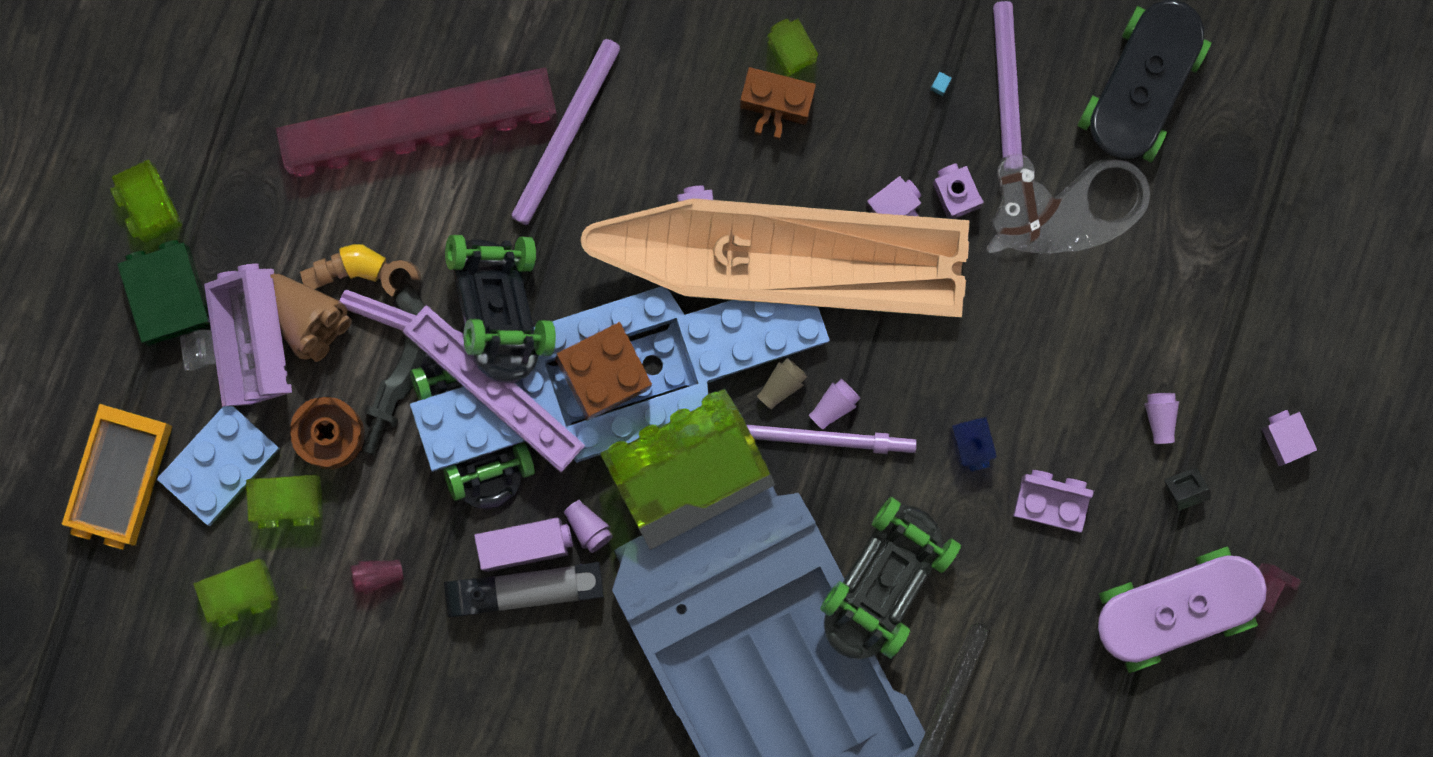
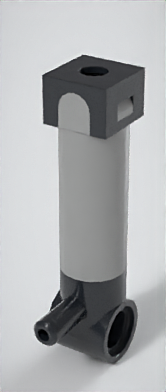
[444,562,604,618]

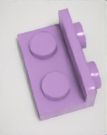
[1013,470,1094,533]

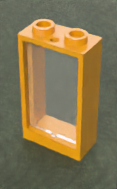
[62,404,172,550]

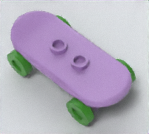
[1098,546,1267,673]

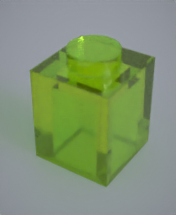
[767,19,818,77]

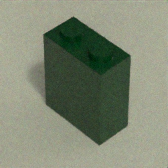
[117,240,210,346]

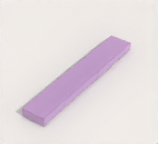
[403,305,585,472]

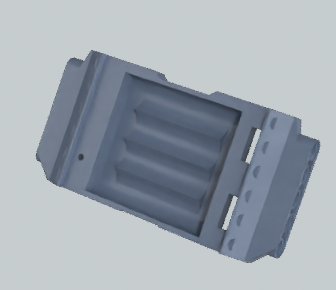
[612,486,938,757]

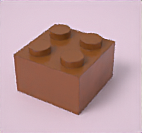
[555,322,652,421]

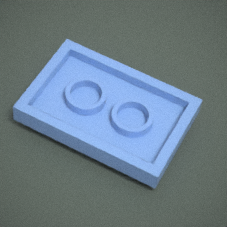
[157,406,280,526]

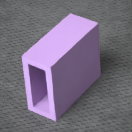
[475,518,573,572]

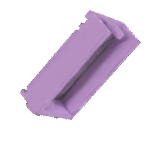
[204,264,292,407]

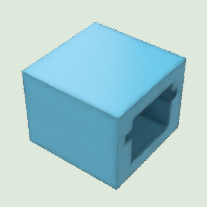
[930,72,952,96]

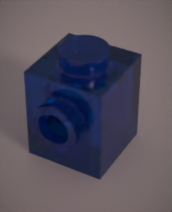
[950,417,997,472]

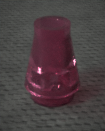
[350,559,404,595]

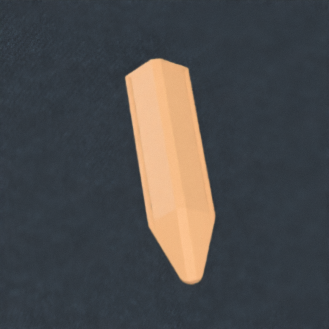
[581,198,969,318]

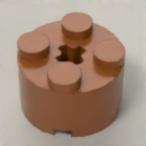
[290,397,365,470]

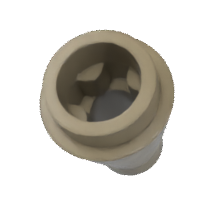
[757,358,808,410]

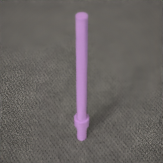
[732,423,916,454]

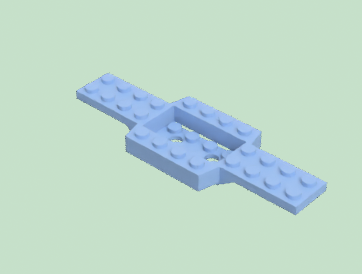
[410,286,830,472]

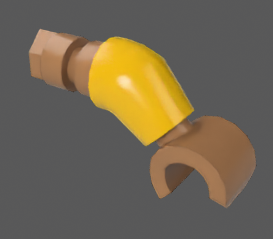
[300,244,421,297]

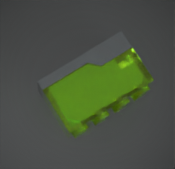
[600,389,775,550]

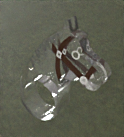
[986,153,1150,253]

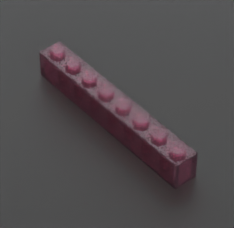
[276,67,557,177]

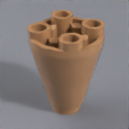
[270,273,352,362]

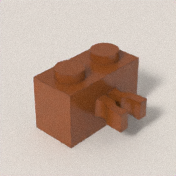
[740,67,816,140]

